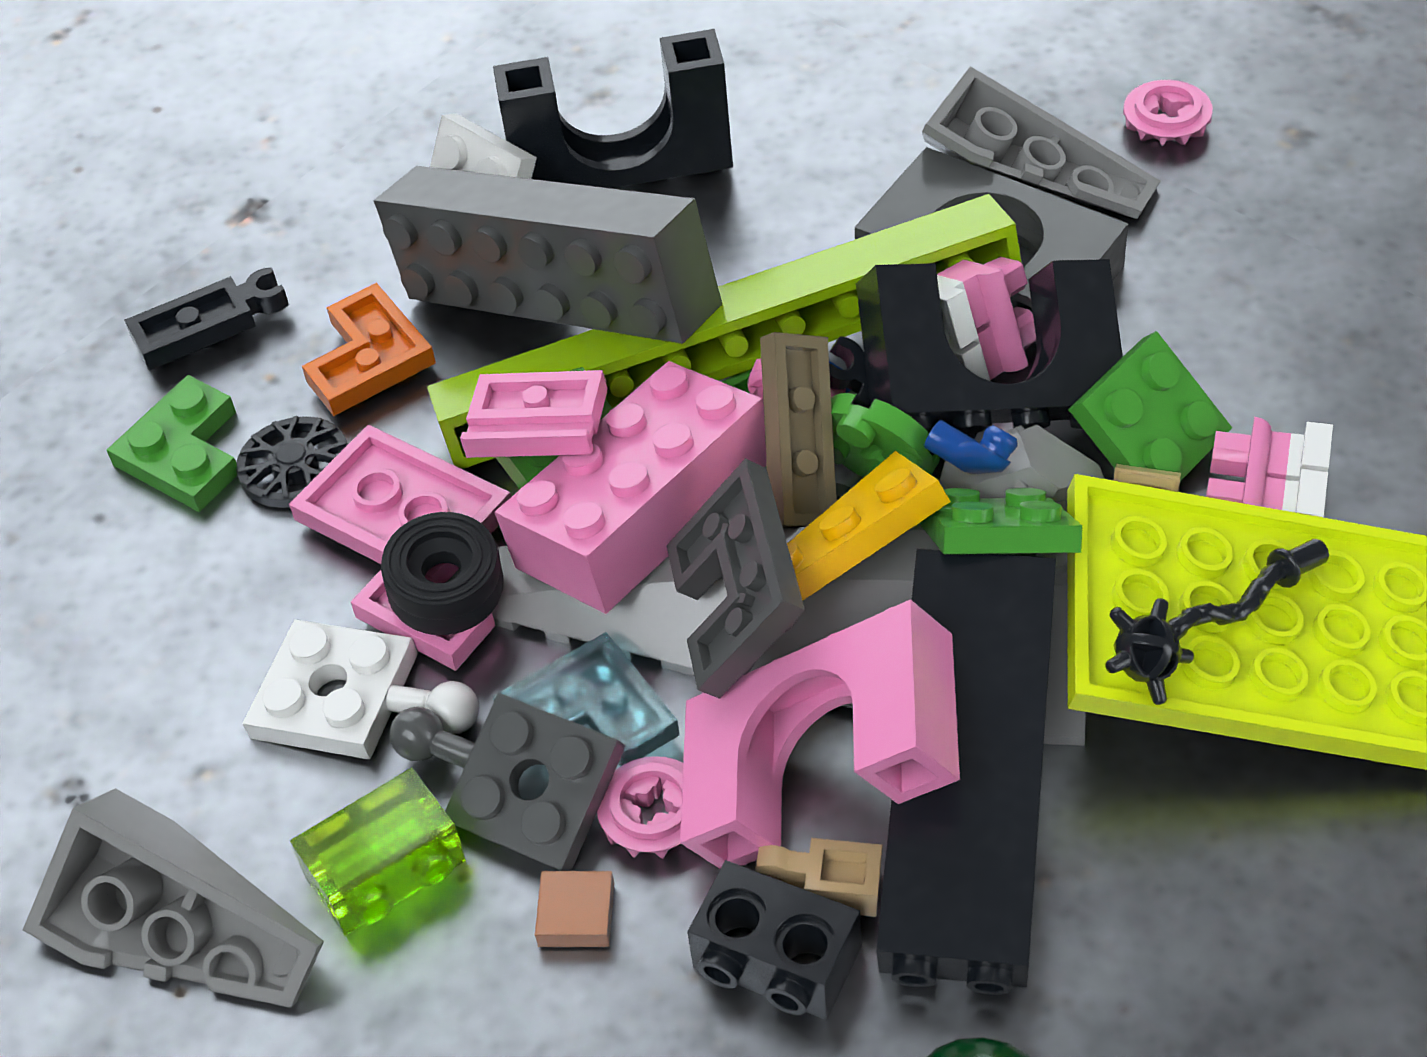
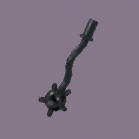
[1105,539,1329,705]

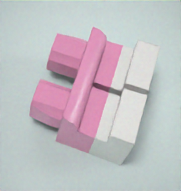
[937,257,1036,381]
[1206,416,1333,518]

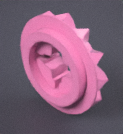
[1123,80,1213,147]
[597,756,683,859]

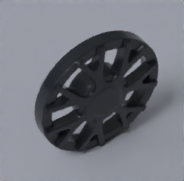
[236,416,348,508]

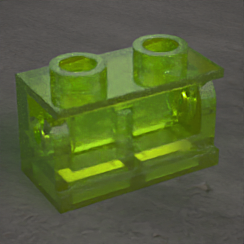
[289,767,466,936]

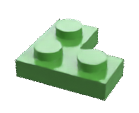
[106,375,237,512]

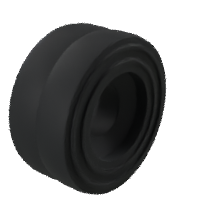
[381,512,503,635]

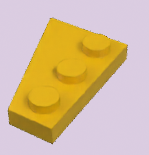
[787,451,951,600]

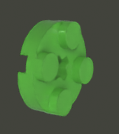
[831,393,940,479]

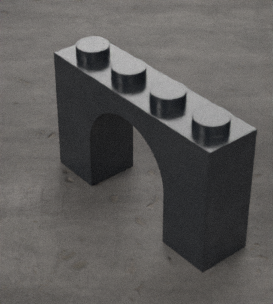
[493,28,733,188]
[856,259,1123,434]

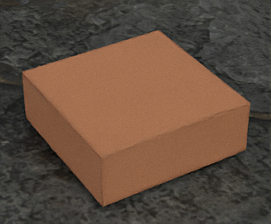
[535,871,615,947]

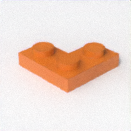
[302,282,436,416]

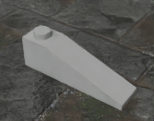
[922,66,1161,219]
[22,788,324,1007]

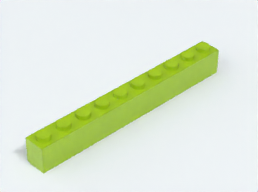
[427,194,1022,469]

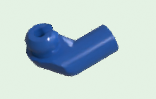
[924,420,1018,474]

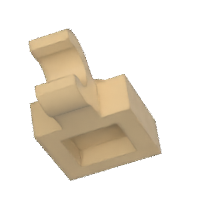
[756,838,883,917]

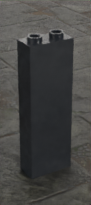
[876,549,1056,994]

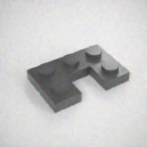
[667,458,805,699]

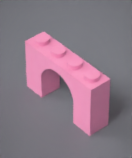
[680,599,960,869]

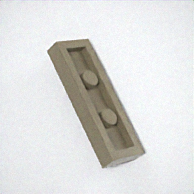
[760,332,837,528]

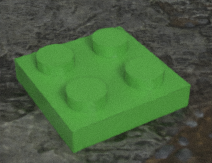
[1068,331,1232,481]
[920,488,1082,554]

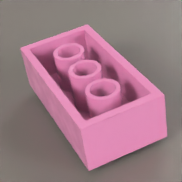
[494,361,766,614]

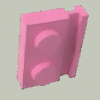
[460,370,608,458]

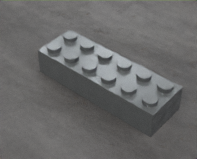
[373,166,722,344]

